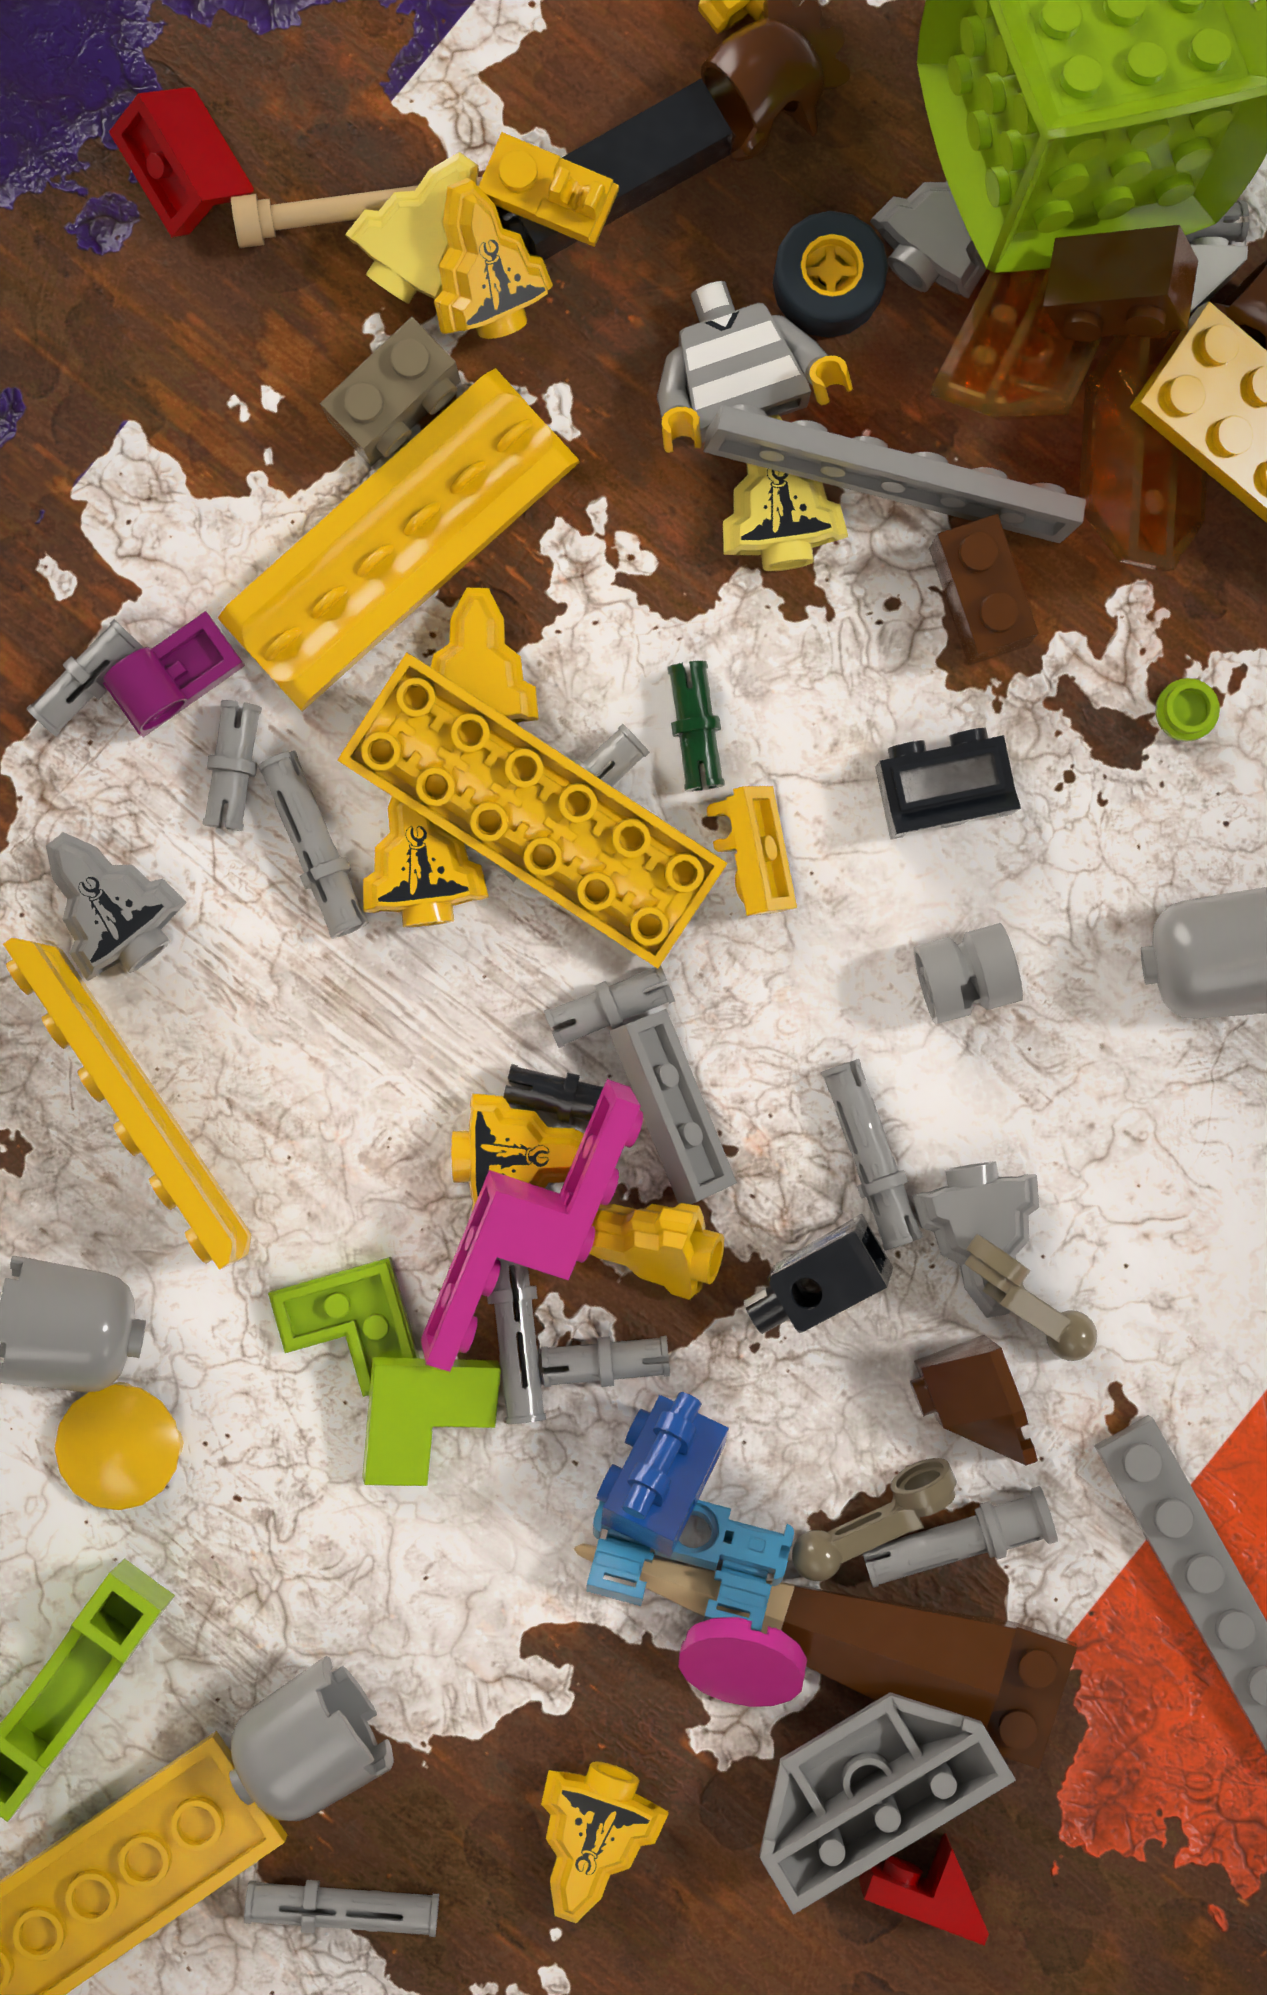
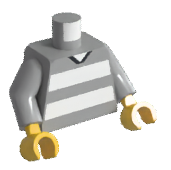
[657,281,853,453]

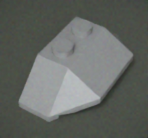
[759,1693,1016,1915]

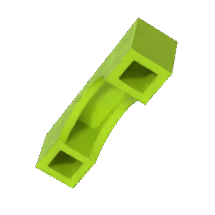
[0,1558,175,1822]

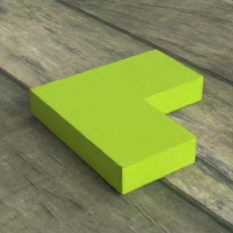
[268,1257,420,1397]
[362,1357,501,1486]

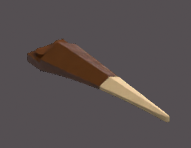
[574,1544,1077,1769]

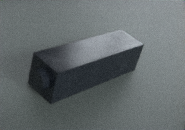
[501,78,733,261]

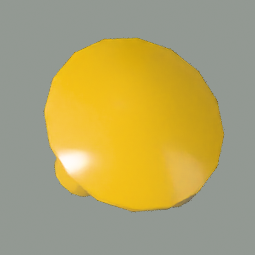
[54,1382,184,1511]

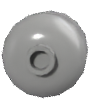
[1141,887,1267,1019]
[0,1256,146,1392]
[229,1656,394,1821]

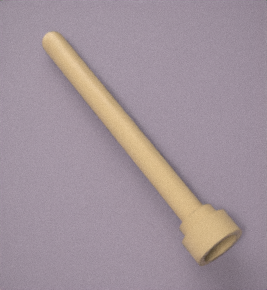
[231,177,482,248]

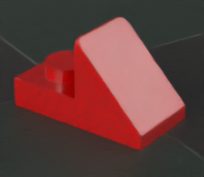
[859,1833,989,1946]

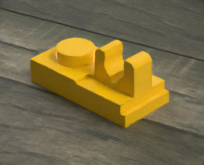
[478,132,619,247]
[706,786,797,916]

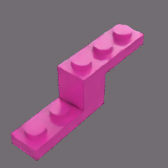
[421,1079,643,1372]

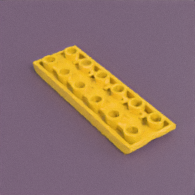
[218,368,580,712]
[337,652,728,969]
[3,938,251,1270]

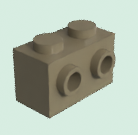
[320,317,461,467]

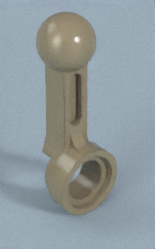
[964,1234,1097,1361]
[792,1458,957,1581]

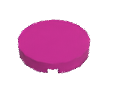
[678,1617,807,1707]

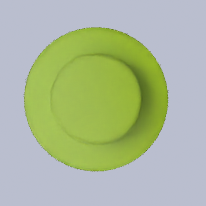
[1155,678,1220,742]

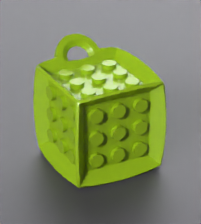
[917,0,1267,273]

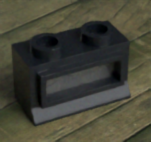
[875,728,1021,840]

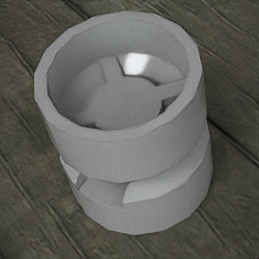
[914,923,1023,1024]

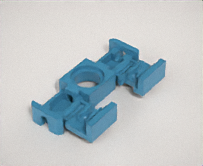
[586,1500,794,1632]

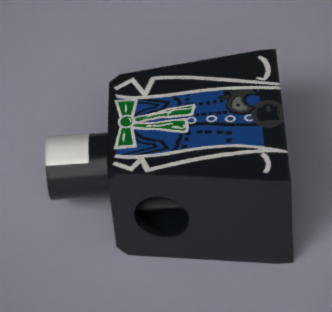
[744,1214,893,1334]

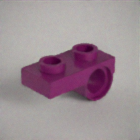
[103,611,245,738]

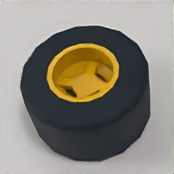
[772,211,889,338]

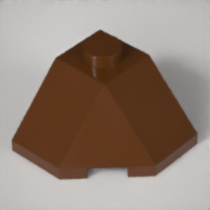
[910,1335,1038,1466]

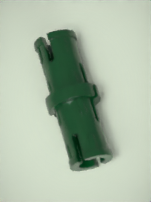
[667,660,725,792]

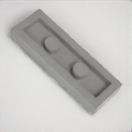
[609,1009,737,1204]

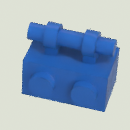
[596,1392,729,1557]

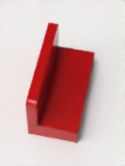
[109,87,254,238]

